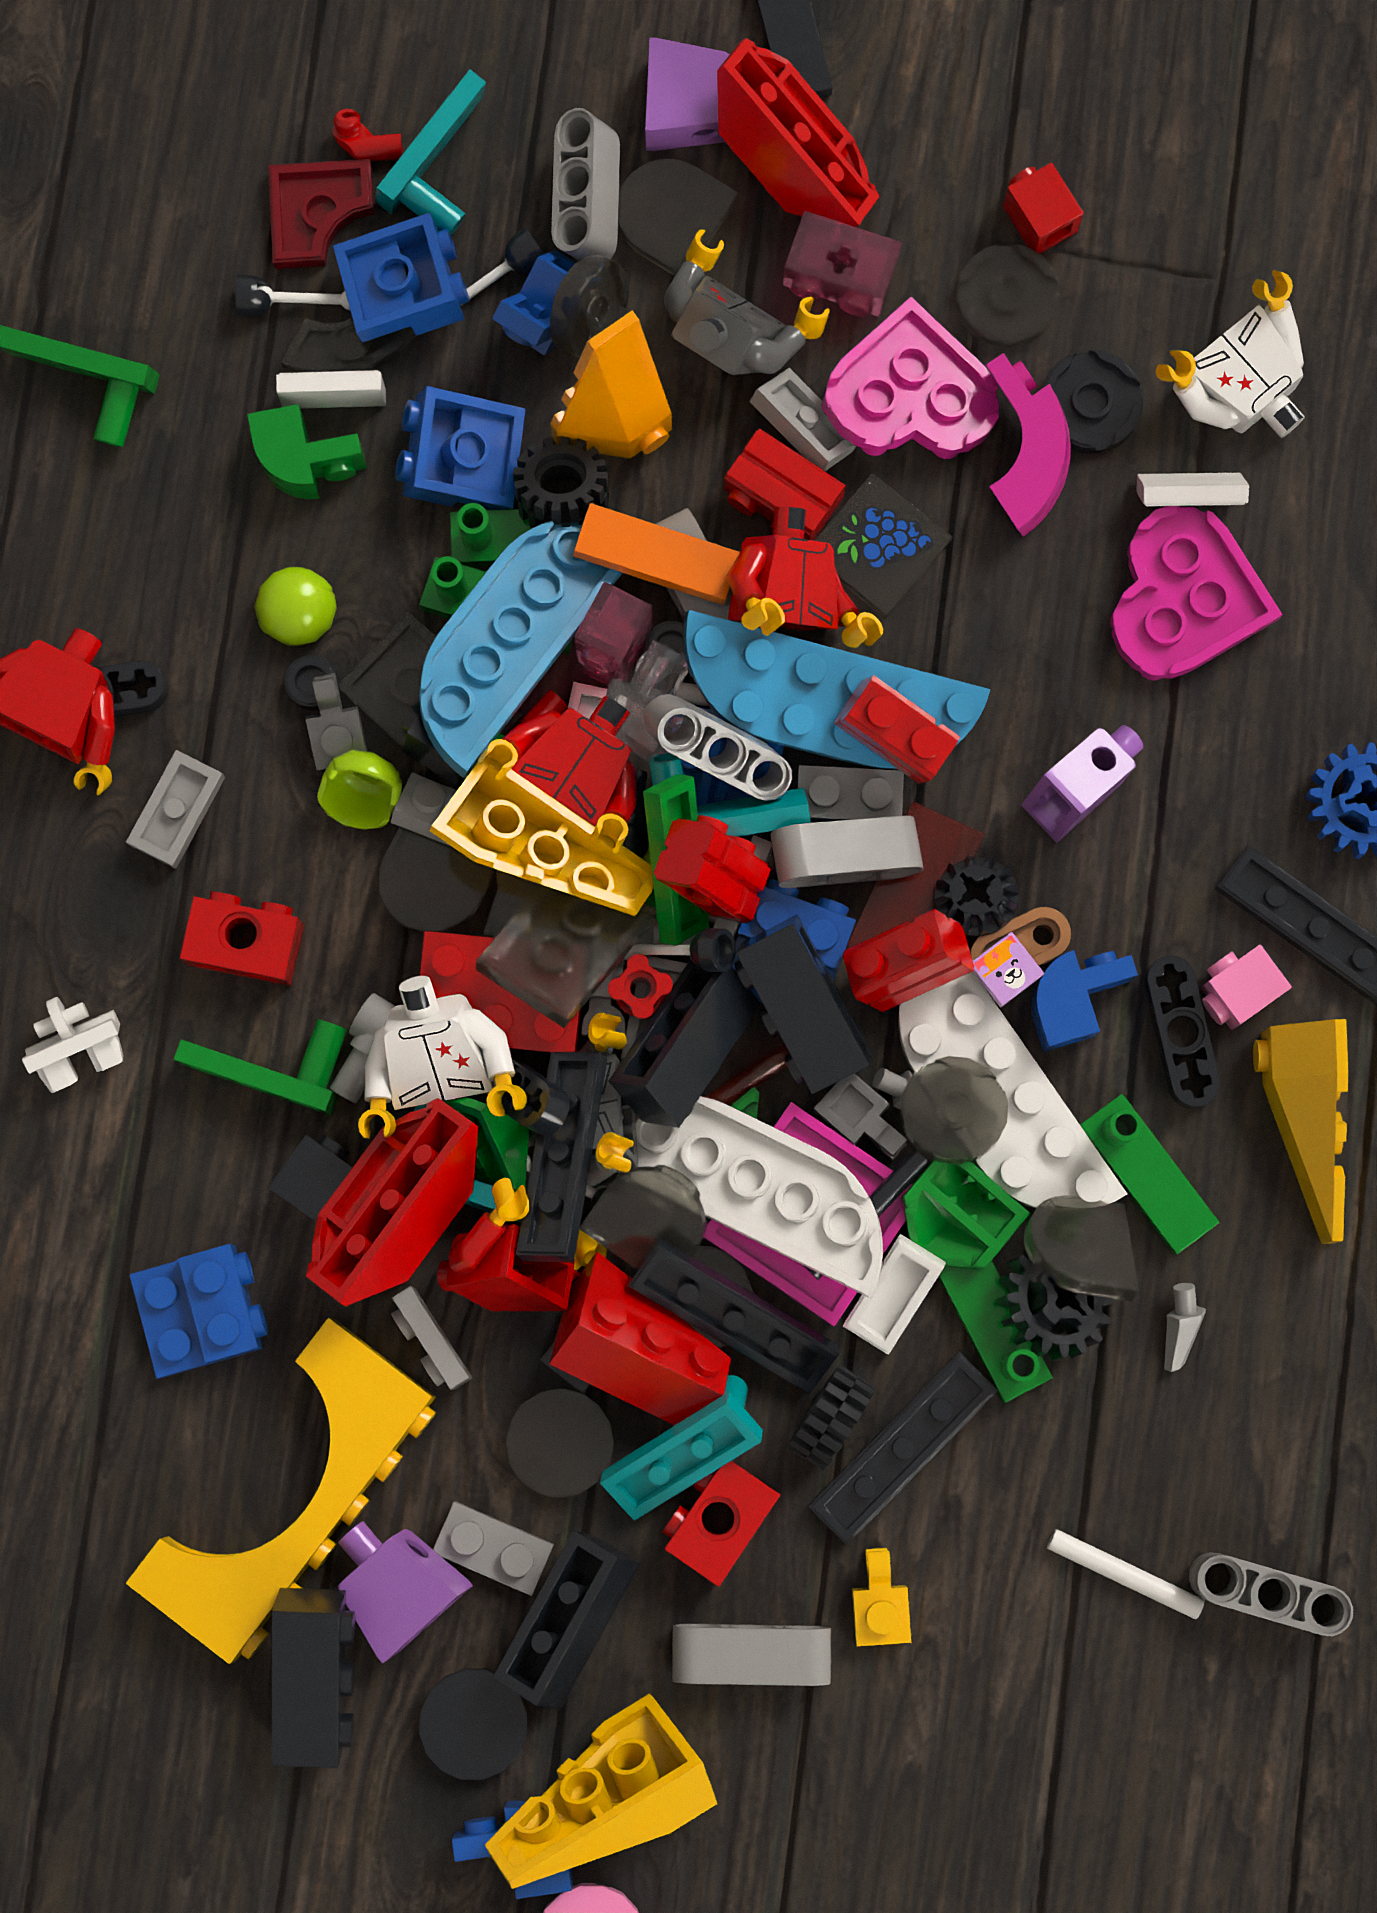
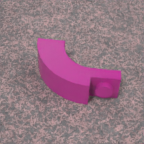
[986,353,1071,537]

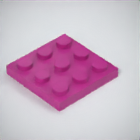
[700,1102,913,1327]

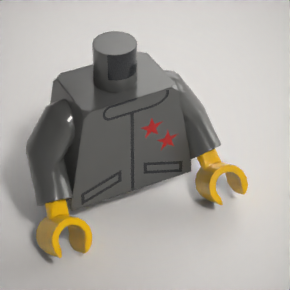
[664,229,829,375]
[528,1013,638,1186]

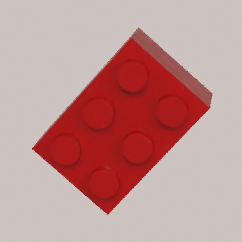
[420,931,589,1052]

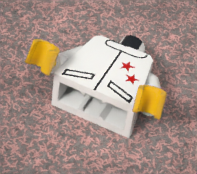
[1155,270,1305,438]
[358,976,527,1139]

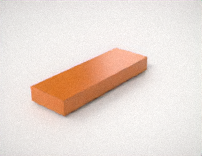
[573,503,740,605]

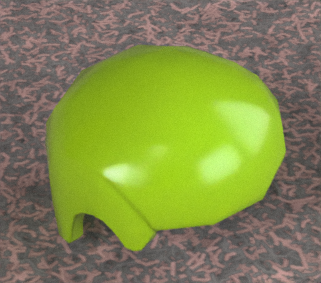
[254,567,337,646]
[317,750,402,830]

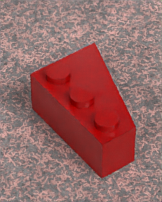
[549,1251,731,1425]

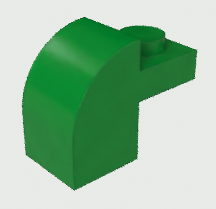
[247,404,367,499]

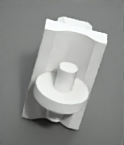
[22,997,123,1093]

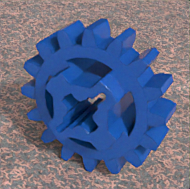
[1305,742,1377,859]

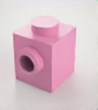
[1200,944,1292,1031]

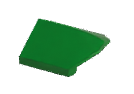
[443,1097,529,1192]
[902,1142,1030,1269]

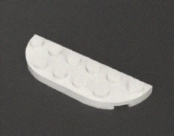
[898,972,1127,1213]
[617,1096,883,1299]

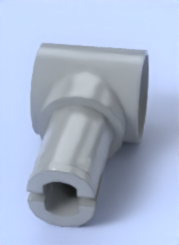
[330,993,395,1104]

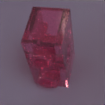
[783,211,902,317]
[574,581,653,685]

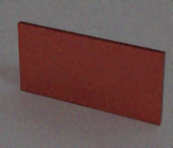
[847,802,985,948]

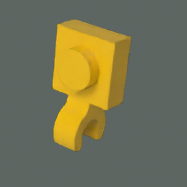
[852,1548,911,1646]

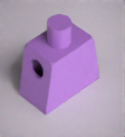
[645,38,730,151]
[1021,725,1143,843]
[338,1521,473,1663]

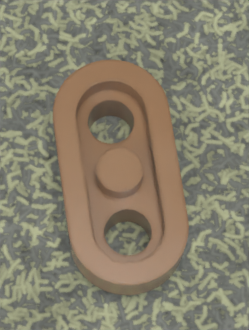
[970,907,1071,967]

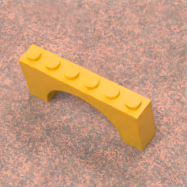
[126,1318,436,1664]

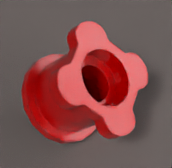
[608,954,673,1019]

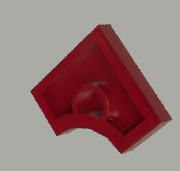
[268,159,374,269]

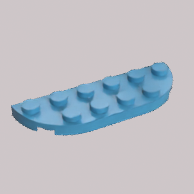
[419,518,622,779]
[683,610,991,769]

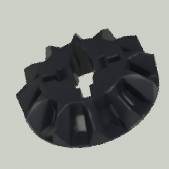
[934,854,1019,936]

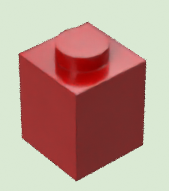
[1003,162,1084,257]

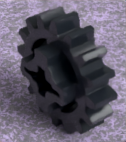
[996,1241,1114,1361]

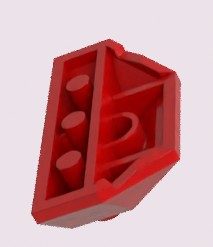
[717,38,880,229]
[306,1098,478,1306]

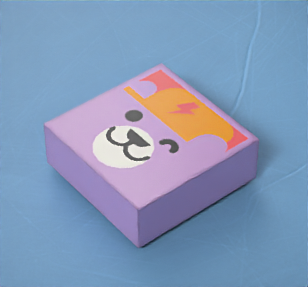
[973,932,1045,1008]

